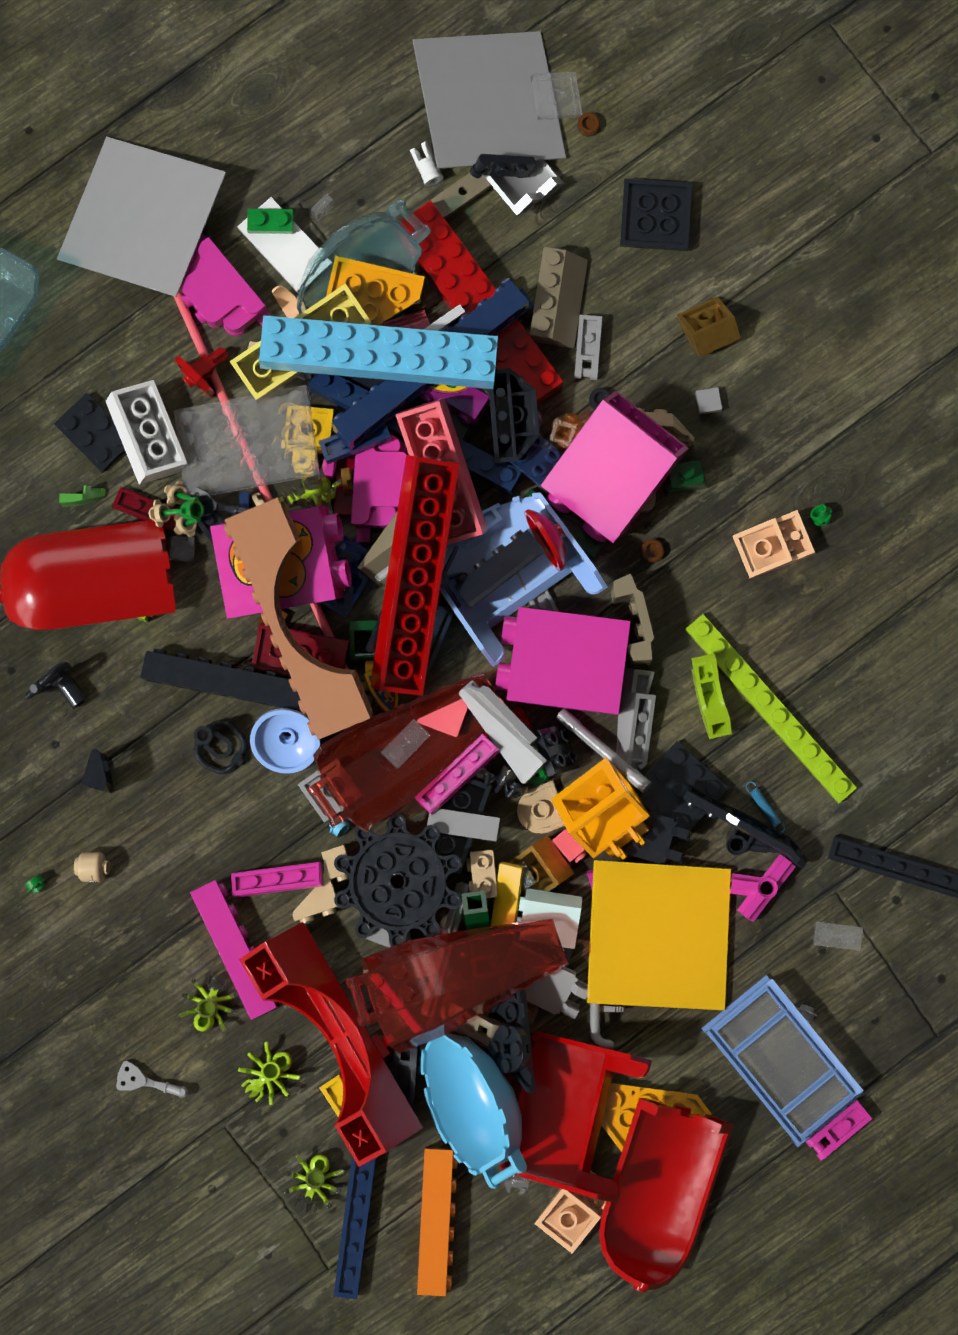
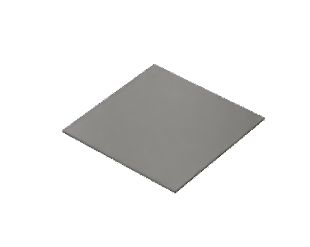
[413,31,566,169]
[57,137,226,297]

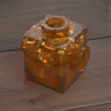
[550,413,585,448]

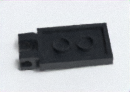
[622,812,692,865]

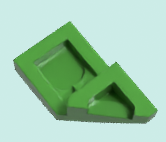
[59,485,106,507]

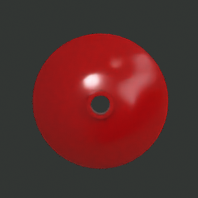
[524,509,566,572]

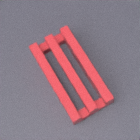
[381,309,430,329]

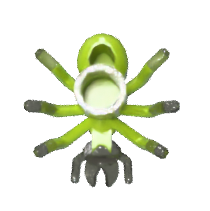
[282,475,342,509]
[178,974,238,1032]
[284,1154,344,1213]

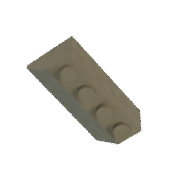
[530,247,588,348]

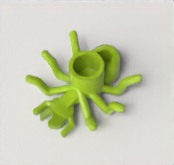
[238,1041,301,1105]

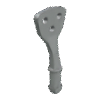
[116,1061,189,1098]

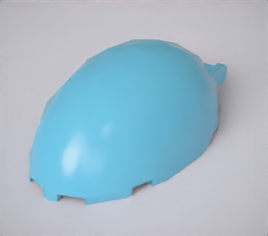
[421,1033,527,1189]

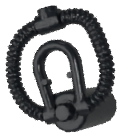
[25,662,88,709]
[193,720,248,775]

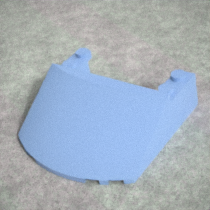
[440,493,608,667]

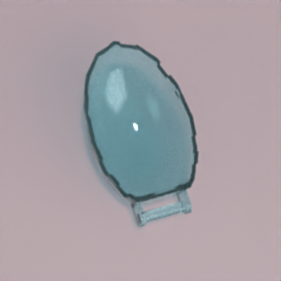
[297,199,431,314]

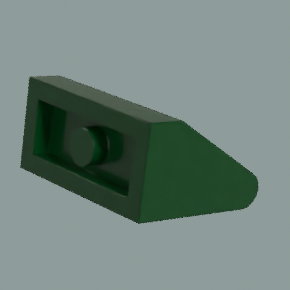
[349,620,377,662]

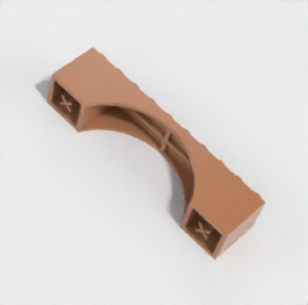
[224,496,374,740]

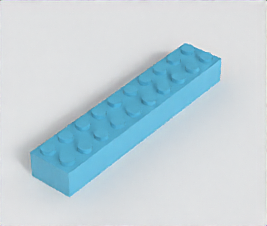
[259,315,498,389]

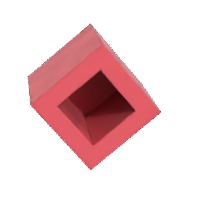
[552,829,587,863]

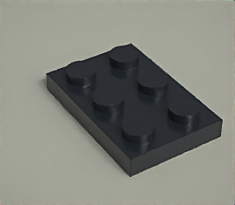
[54,393,125,473]

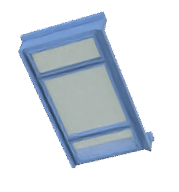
[701,975,864,1147]

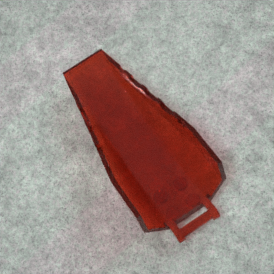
[306,672,504,833]
[346,919,569,1053]

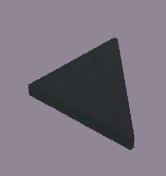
[482,962,536,1094]

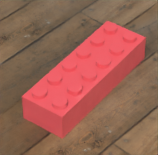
[396,398,488,545]

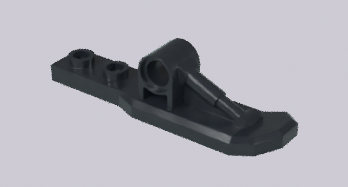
[683,784,807,868]

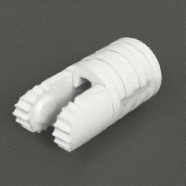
[410,141,444,187]

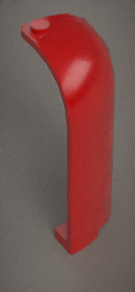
[0,520,176,630]
[599,1098,733,1292]

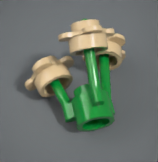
[149,481,204,537]

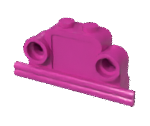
[181,234,271,336]
[351,435,407,543]

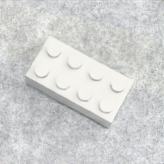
[106,380,187,485]

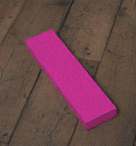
[415,734,500,815]
[231,862,324,898]

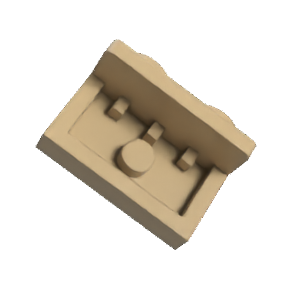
[467,850,498,898]

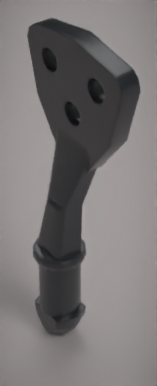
[190,487,249,515]

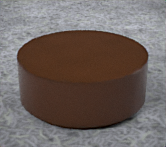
[577,113,600,137]
[641,539,664,563]

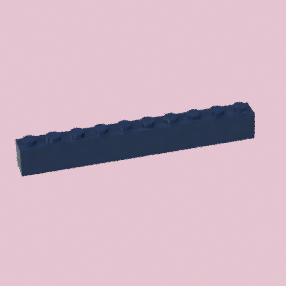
[332,281,529,450]
[308,373,522,496]

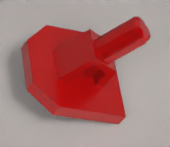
[174,347,228,398]

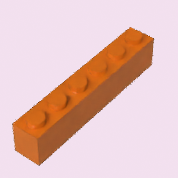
[417,1147,458,1296]

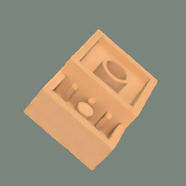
[733,510,816,578]
[535,1170,606,1253]

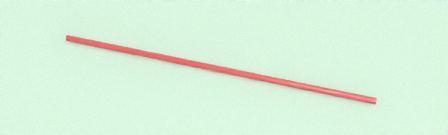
[173,292,373,728]

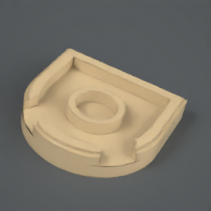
[517,780,565,834]

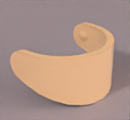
[272,285,305,318]

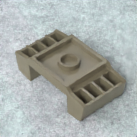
[611,574,654,666]

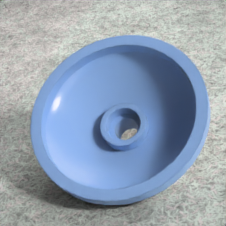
[250,708,320,773]

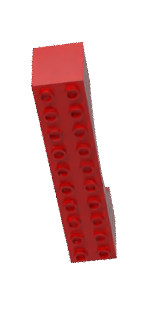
[239,922,423,1167]

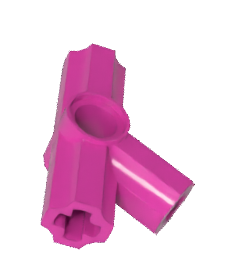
[730,854,796,922]

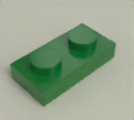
[247,209,294,234]

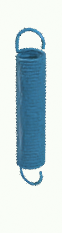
[746,782,785,833]

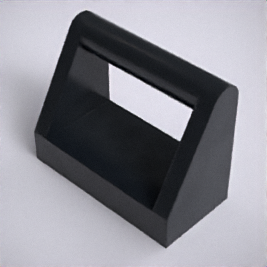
[81,749,114,793]

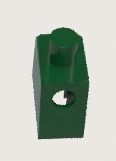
[662,460,707,496]

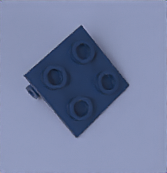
[510,435,563,487]

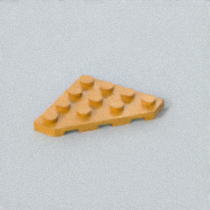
[326,256,425,326]
[601,1083,712,1152]

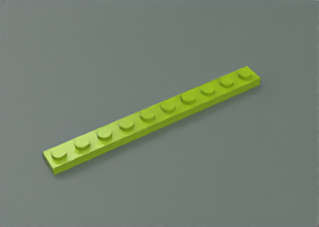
[685,614,856,804]

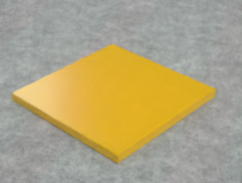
[587,860,731,1010]

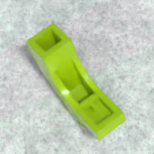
[691,653,732,739]

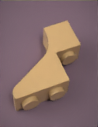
[293,845,349,924]

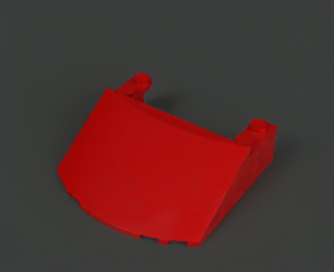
[500,1031,652,1203]

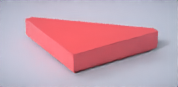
[417,699,469,738]

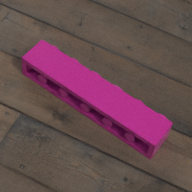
[190,880,278,1020]

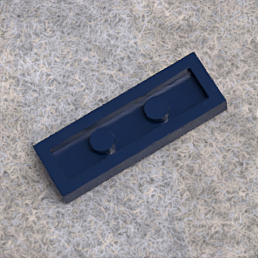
[319,423,392,464]

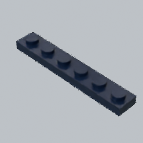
[333,1156,376,1299]

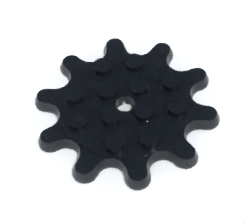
[334,814,462,950]

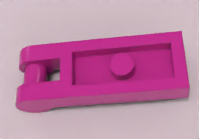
[805,1100,872,1161]

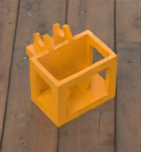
[551,757,650,860]

